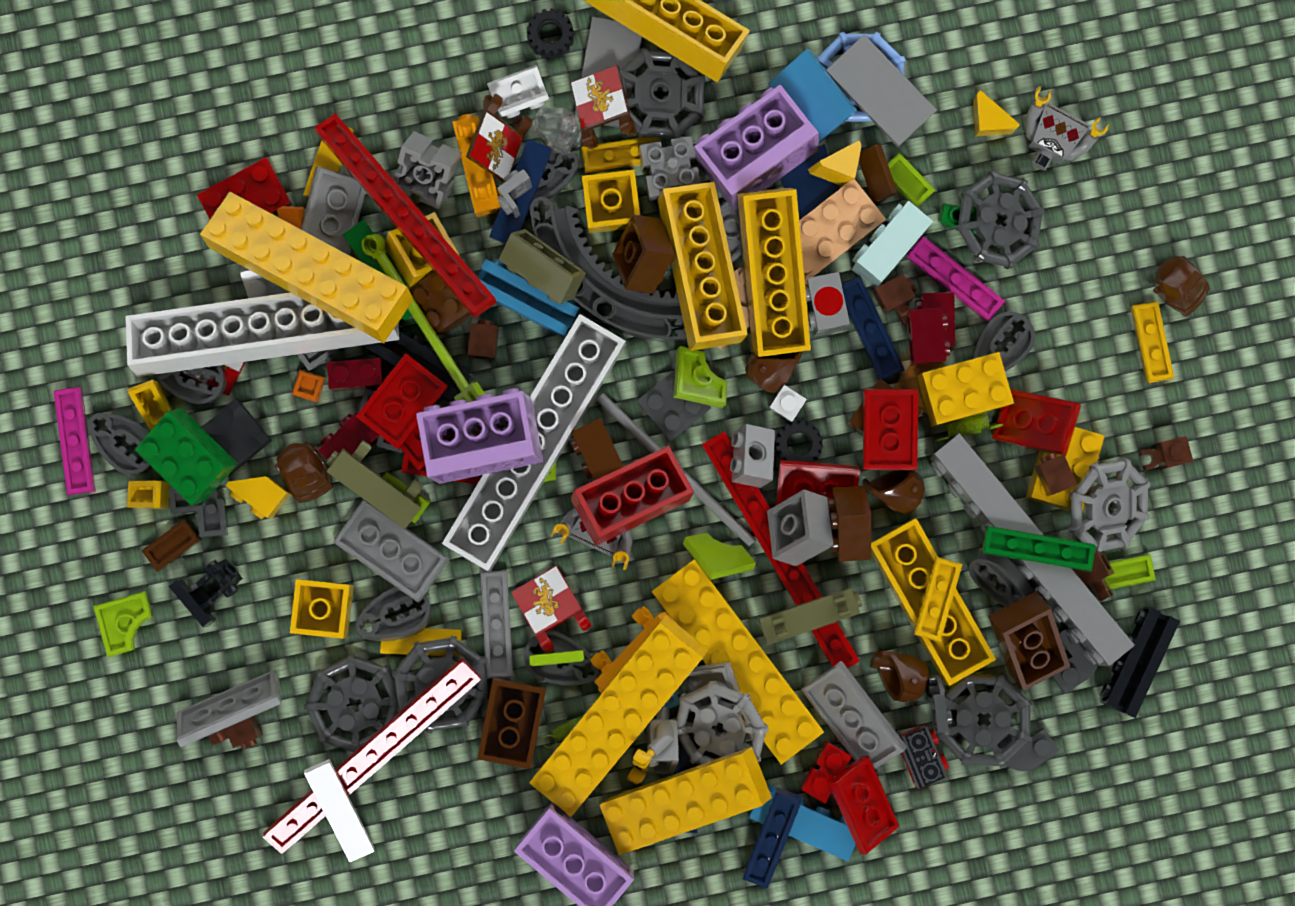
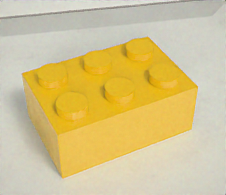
[917,352,1014,427]
[1025,427,1105,513]

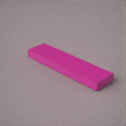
[906,236,1005,323]
[53,387,96,495]

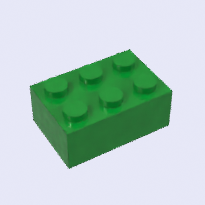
[135,408,238,506]

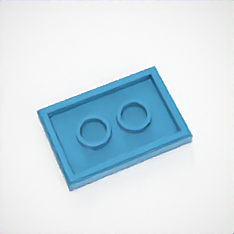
[768,49,857,143]

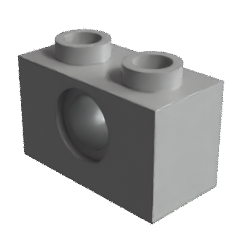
[730,424,775,488]

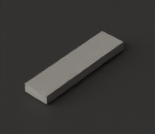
[480,570,513,679]

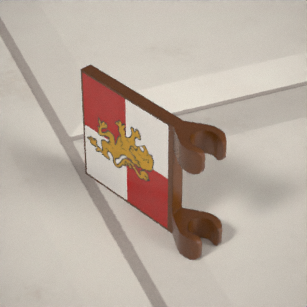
[570,64,636,149]
[466,94,533,182]

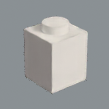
[769,385,807,422]

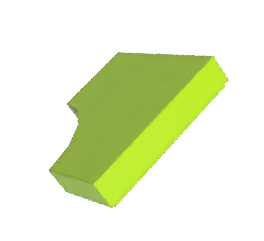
[673,346,727,408]
[683,532,756,580]
[93,591,154,657]

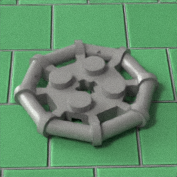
[1068,457,1151,553]
[676,681,769,765]

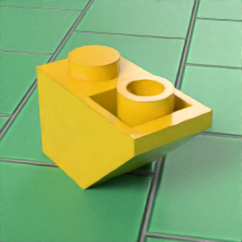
[225,476,291,519]

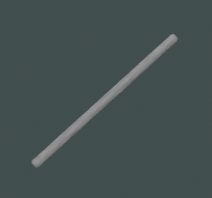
[596,393,756,547]

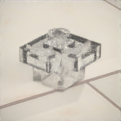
[532,108,581,155]

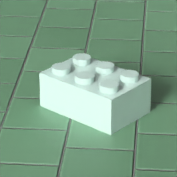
[851,201,933,289]

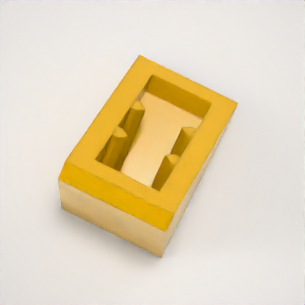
[973,90,1020,136]
[808,141,862,187]
[127,380,171,430]
[127,481,170,509]

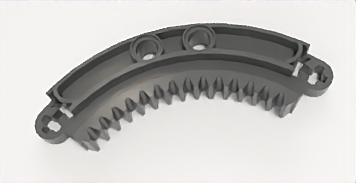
[530,197,687,342]

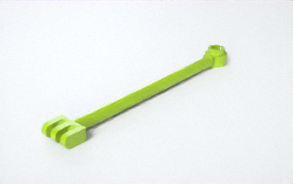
[362,234,485,403]

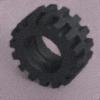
[527,8,574,60]
[774,420,823,463]

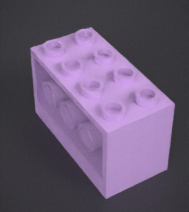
[694,85,819,212]
[416,388,544,484]
[514,802,634,906]

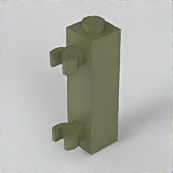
[326,440,424,529]
[758,587,862,645]

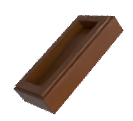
[859,144,898,203]
[142,519,201,572]

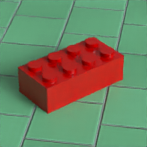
[571,446,694,546]

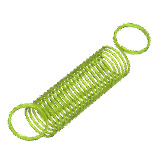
[936,414,1004,441]
[543,715,582,748]

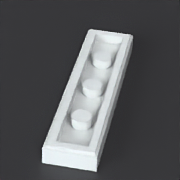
[304,759,374,862]

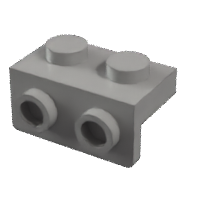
[497,169,532,218]

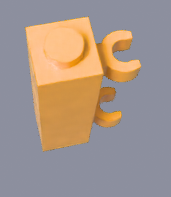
[452,114,501,218]
[590,606,677,693]

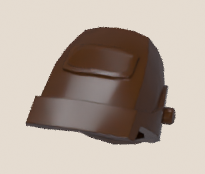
[1153,256,1210,317]
[745,351,803,394]
[275,442,333,503]
[862,470,925,515]
[870,651,929,702]

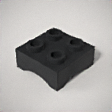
[201,399,272,475]

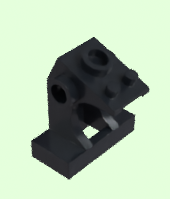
[168,559,243,627]

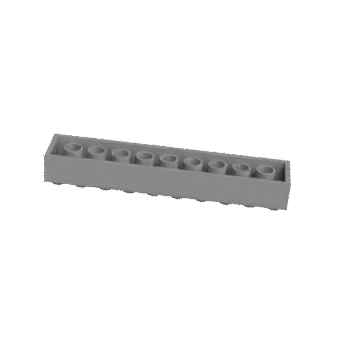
[929,433,1135,666]

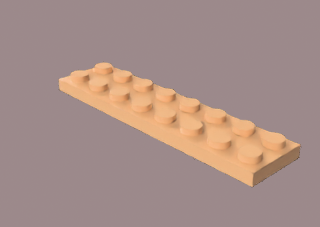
[718,179,886,350]

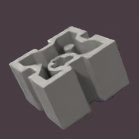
[393,131,462,209]
[638,136,701,202]

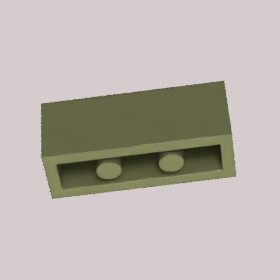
[499,229,586,304]

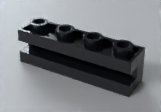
[364,324,473,402]
[1100,607,1180,718]

